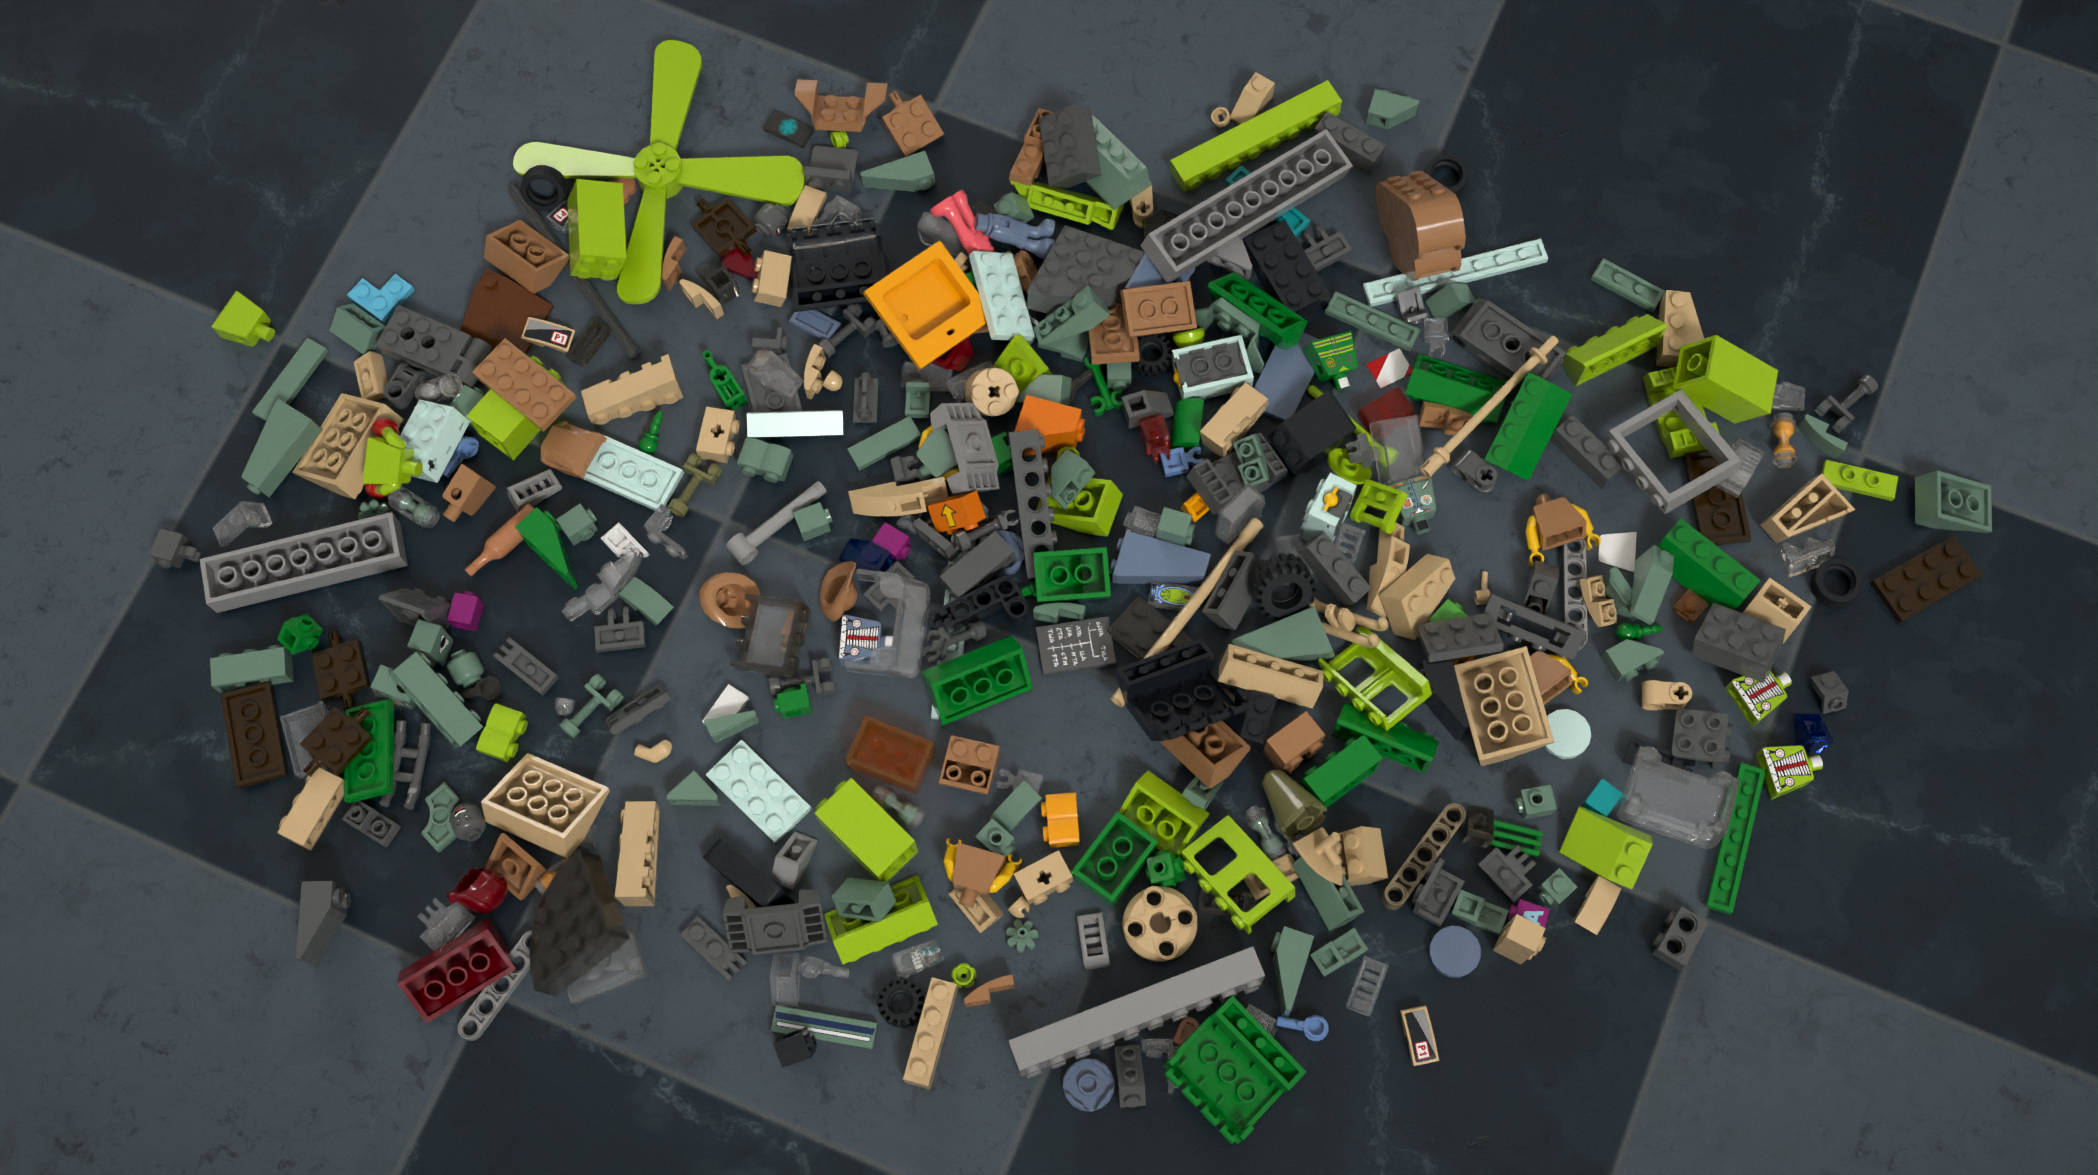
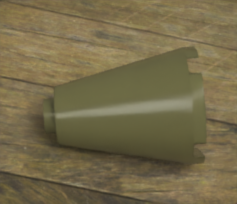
[1262,770,1327,840]

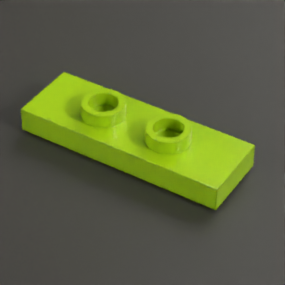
[1822,460,1898,501]

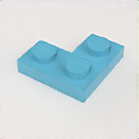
[347,274,415,324]

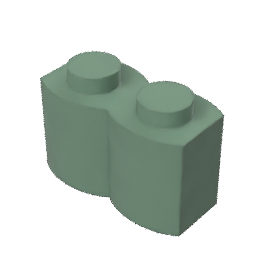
[737,437,794,483]

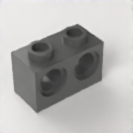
[1652,906,1709,970]

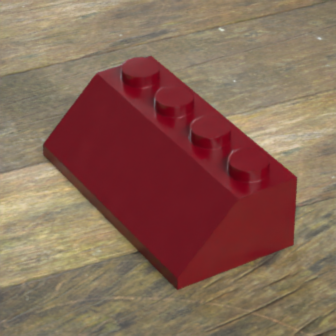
[397,918,516,1024]

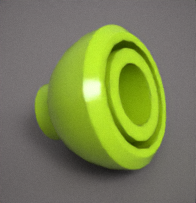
[1172,327,1205,348]

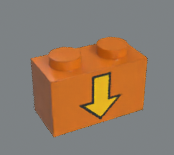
[927,490,986,535]

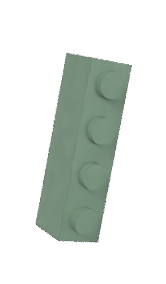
[389,652,483,749]

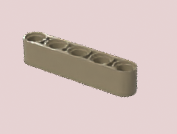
[1381,803,1466,910]

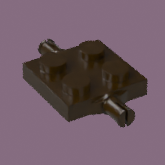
[691,197,757,259]
[311,631,371,711]
[300,706,373,777]

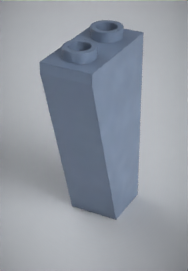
[1109,530,1211,584]

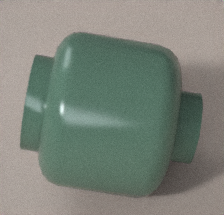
[447,649,484,688]

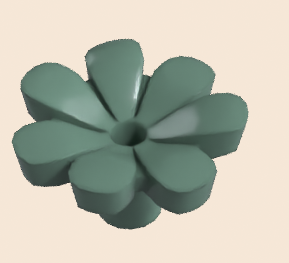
[358,500,390,520]
[1005,919,1039,953]

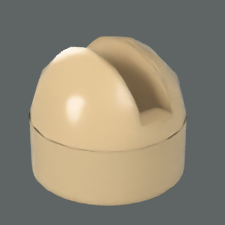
[1211,107,1230,128]
[822,370,842,391]
[1008,896,1030,918]

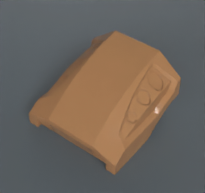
[541,421,607,479]

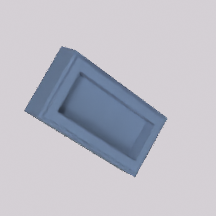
[789,310,841,340]

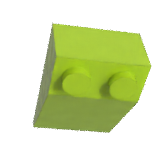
[1036,474,1123,536]
[1559,806,1653,889]

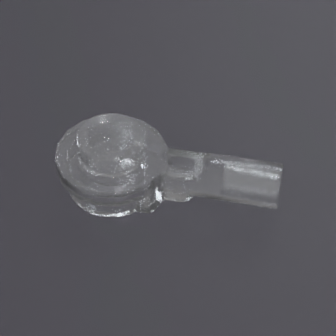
[798,957,850,978]

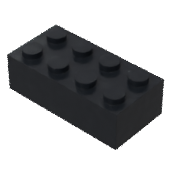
[1243,219,1331,318]

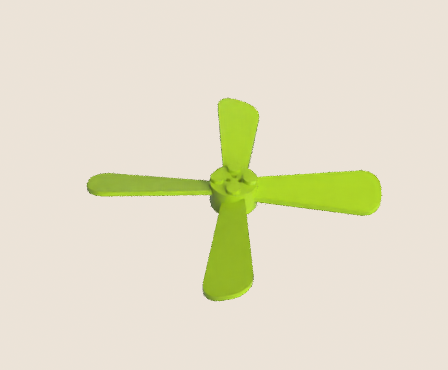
[513,40,805,304]

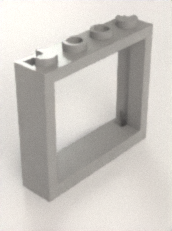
[1606,389,1742,514]

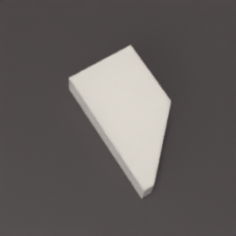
[601,522,649,557]
[702,684,750,724]

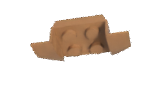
[794,79,888,132]

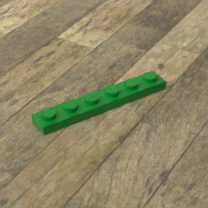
[1705,763,1766,915]

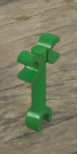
[1084,357,1122,416]

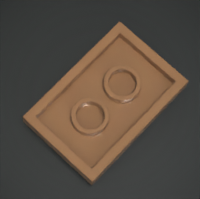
[1120,281,1197,338]

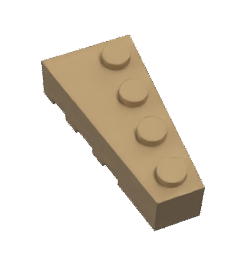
[581,354,684,425]
[615,801,660,906]

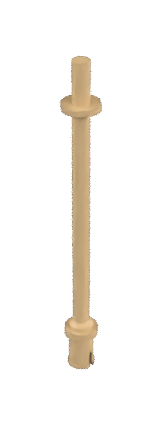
[1419,335,1559,478]

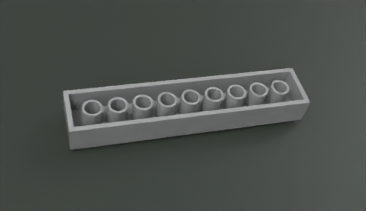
[1140,129,1353,284]
[1009,947,1265,1078]

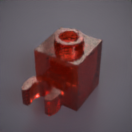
[1140,415,1171,463]

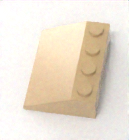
[293,393,404,499]
[1454,646,1554,766]
[481,753,610,858]

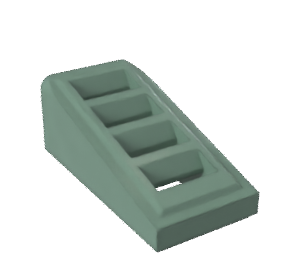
[704,710,760,743]

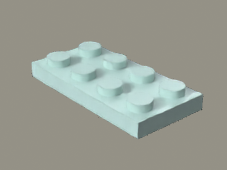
[969,251,1035,341]
[584,433,684,514]
[706,740,812,844]

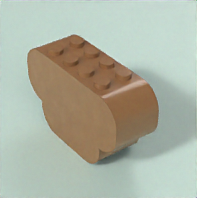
[1376,171,1466,281]

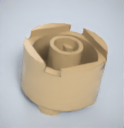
[965,368,1019,416]

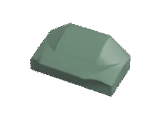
[1603,566,1634,619]

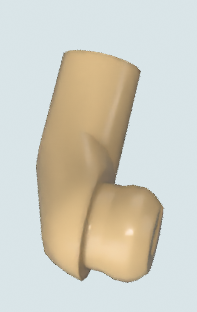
[634,740,672,763]

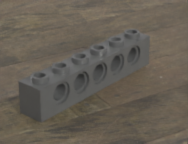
[1009,429,1058,578]

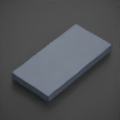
[1254,332,1320,422]

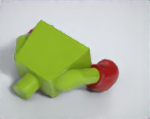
[362,418,423,498]

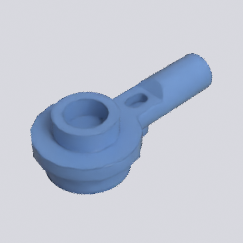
[443,436,479,478]
[1276,1015,1329,1041]

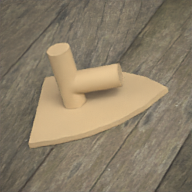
[1293,827,1343,886]

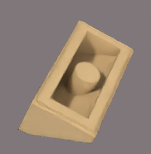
[353,351,388,401]
[949,888,1004,933]

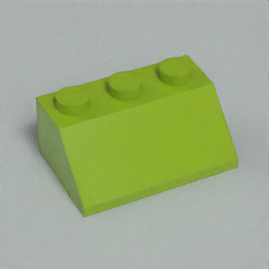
[1119,771,1209,856]

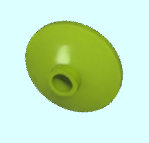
[1327,448,1372,484]

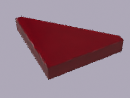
[720,241,758,281]

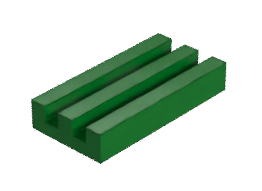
[1487,820,1543,858]

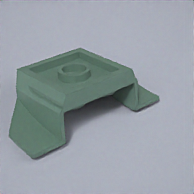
[1194,297,1264,375]

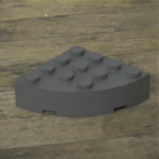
[1027,225,1145,314]

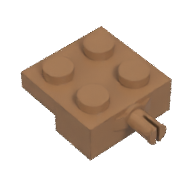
[880,90,944,157]

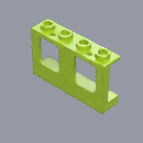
[1318,626,1432,731]
[1181,815,1296,934]

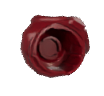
[446,867,508,914]

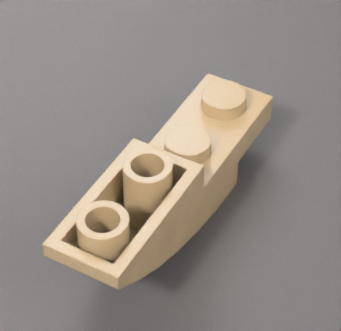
[848,476,948,516]
[1367,523,1410,618]

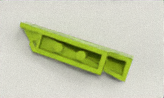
[1010,180,1124,230]

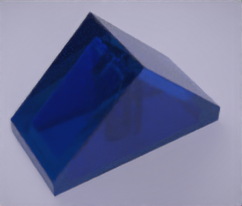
[1794,714,1833,753]

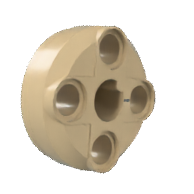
[1122,886,1197,962]

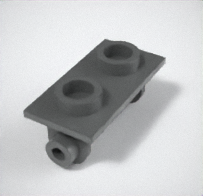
[853,373,879,423]

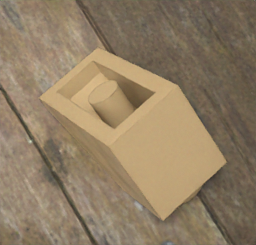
[1230,72,1275,125]

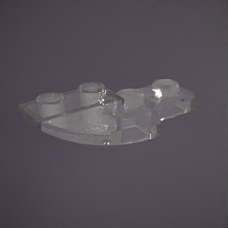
[561,547,644,621]

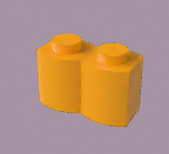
[1041,792,1080,848]

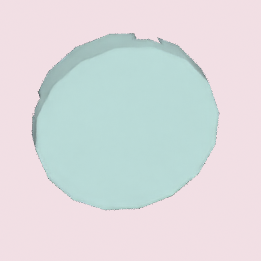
[1544,709,1591,759]

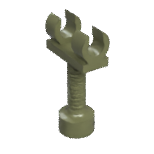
[667,453,722,518]

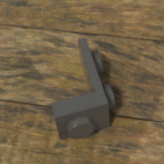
[1114,1044,1146,1108]

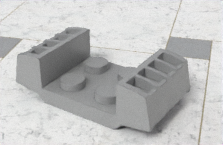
[930,403,1000,494]

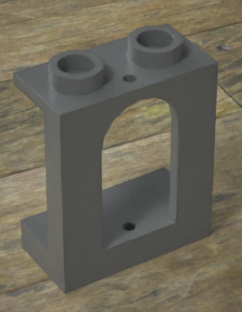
[912,493,990,562]

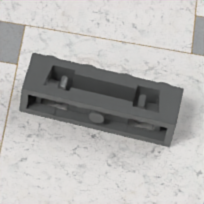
[1484,593,1587,661]

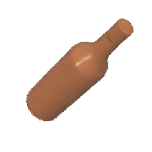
[464,504,534,576]

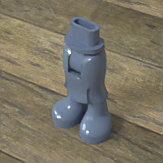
[975,212,1055,259]

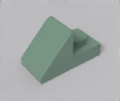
[1181,777,1224,810]

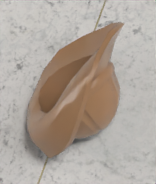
[819,561,858,622]
[699,572,761,629]

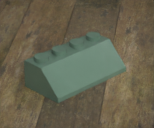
[1085,115,1151,210]

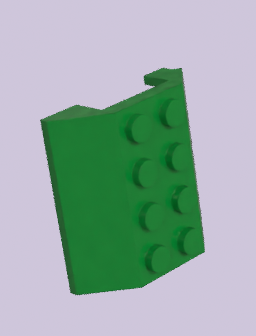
[1163,995,1306,1144]

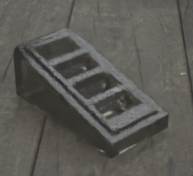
[1197,888,1254,918]

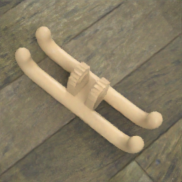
[1308,596,1389,648]

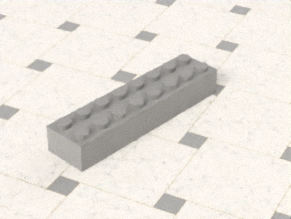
[200,512,408,613]

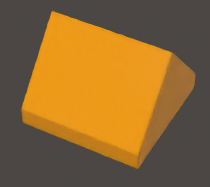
[1181,492,1210,522]

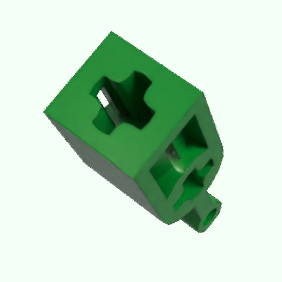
[702,350,747,411]

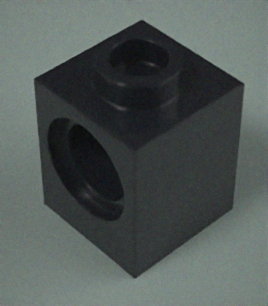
[773,1027,817,1068]

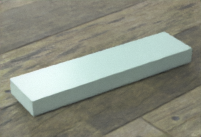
[747,410,843,438]

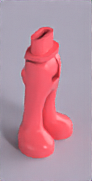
[930,190,995,255]

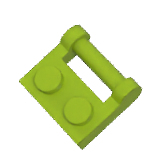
[1350,479,1408,534]

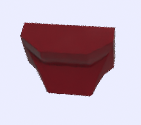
[931,331,975,372]

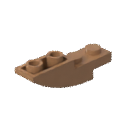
[1009,108,1054,186]

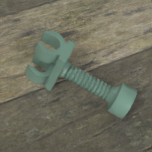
[559,674,624,739]

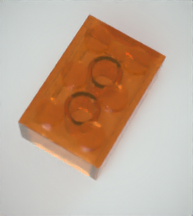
[845,715,936,795]

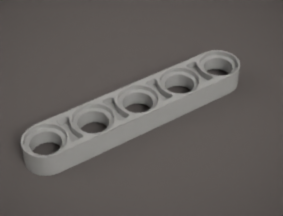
[1562,539,1588,650]
[458,930,546,1041]

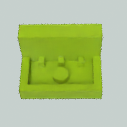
[992,334,1053,395]

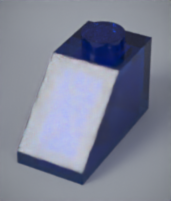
[838,538,893,580]

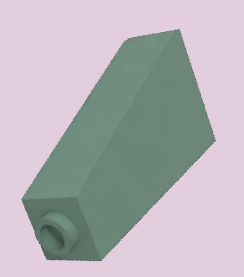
[241,399,322,497]
[1232,606,1335,662]

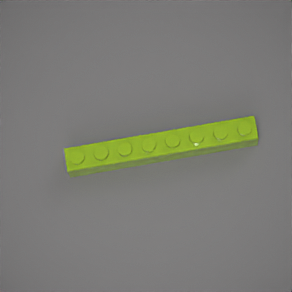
[1169,80,1342,192]

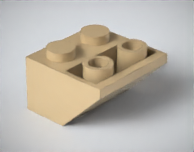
[1742,578,1812,643]
[1334,826,1388,886]

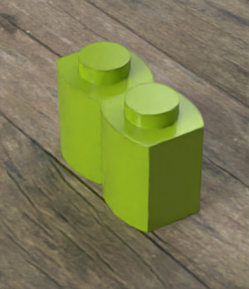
[476,703,528,762]

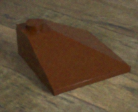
[460,269,553,354]

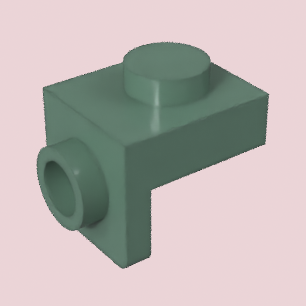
[905,380,931,418]

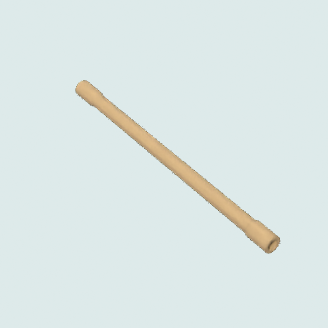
[1111,518,1263,707]

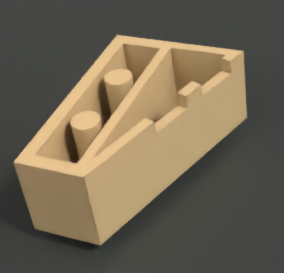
[1656,290,1704,368]
[1200,382,1269,458]
[1760,474,1855,543]
[1380,554,1455,640]

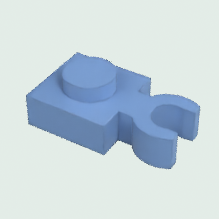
[1160,447,1204,477]

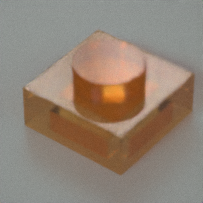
[1672,589,1709,624]

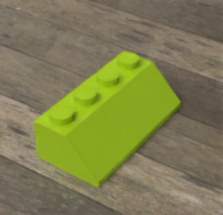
[1562,314,1668,387]
[823,875,938,965]

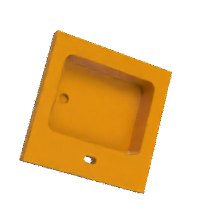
[863,241,987,371]

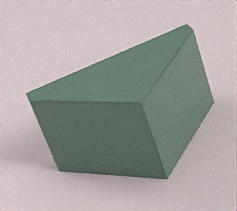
[1425,282,1476,322]
[667,771,721,806]

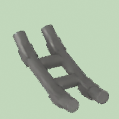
[379,719,431,809]

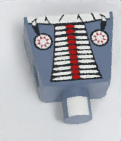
[839,615,897,667]

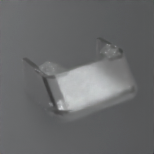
[844,569,930,679]

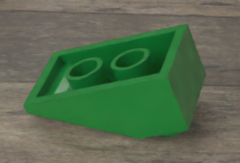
[515,507,578,590]
[1033,547,1111,602]

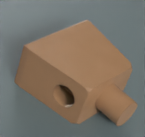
[442,464,496,522]

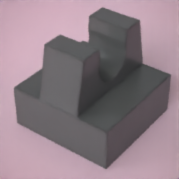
[1346,433,1372,468]
[890,456,921,485]

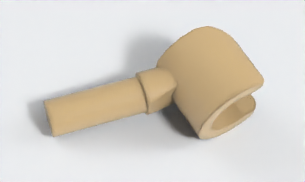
[1474,571,1490,605]

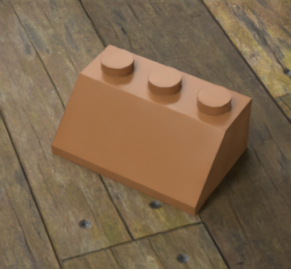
[484,220,570,294]
[1159,721,1250,789]

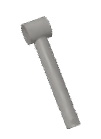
[726,481,827,565]

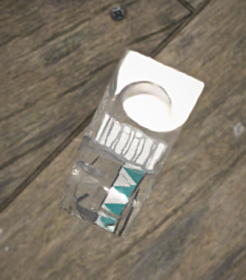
[891,940,944,980]

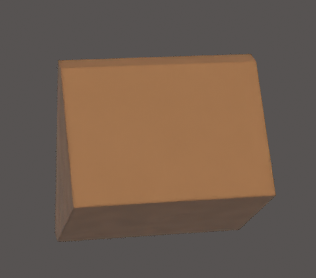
[485,833,548,901]

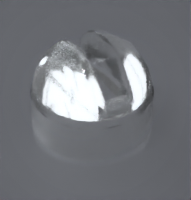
[554,697,576,716]

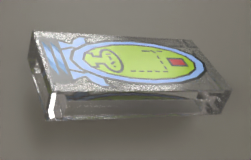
[1148,581,1199,613]

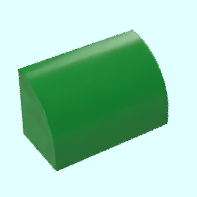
[1170,398,1204,451]

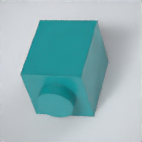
[1581,779,1623,817]

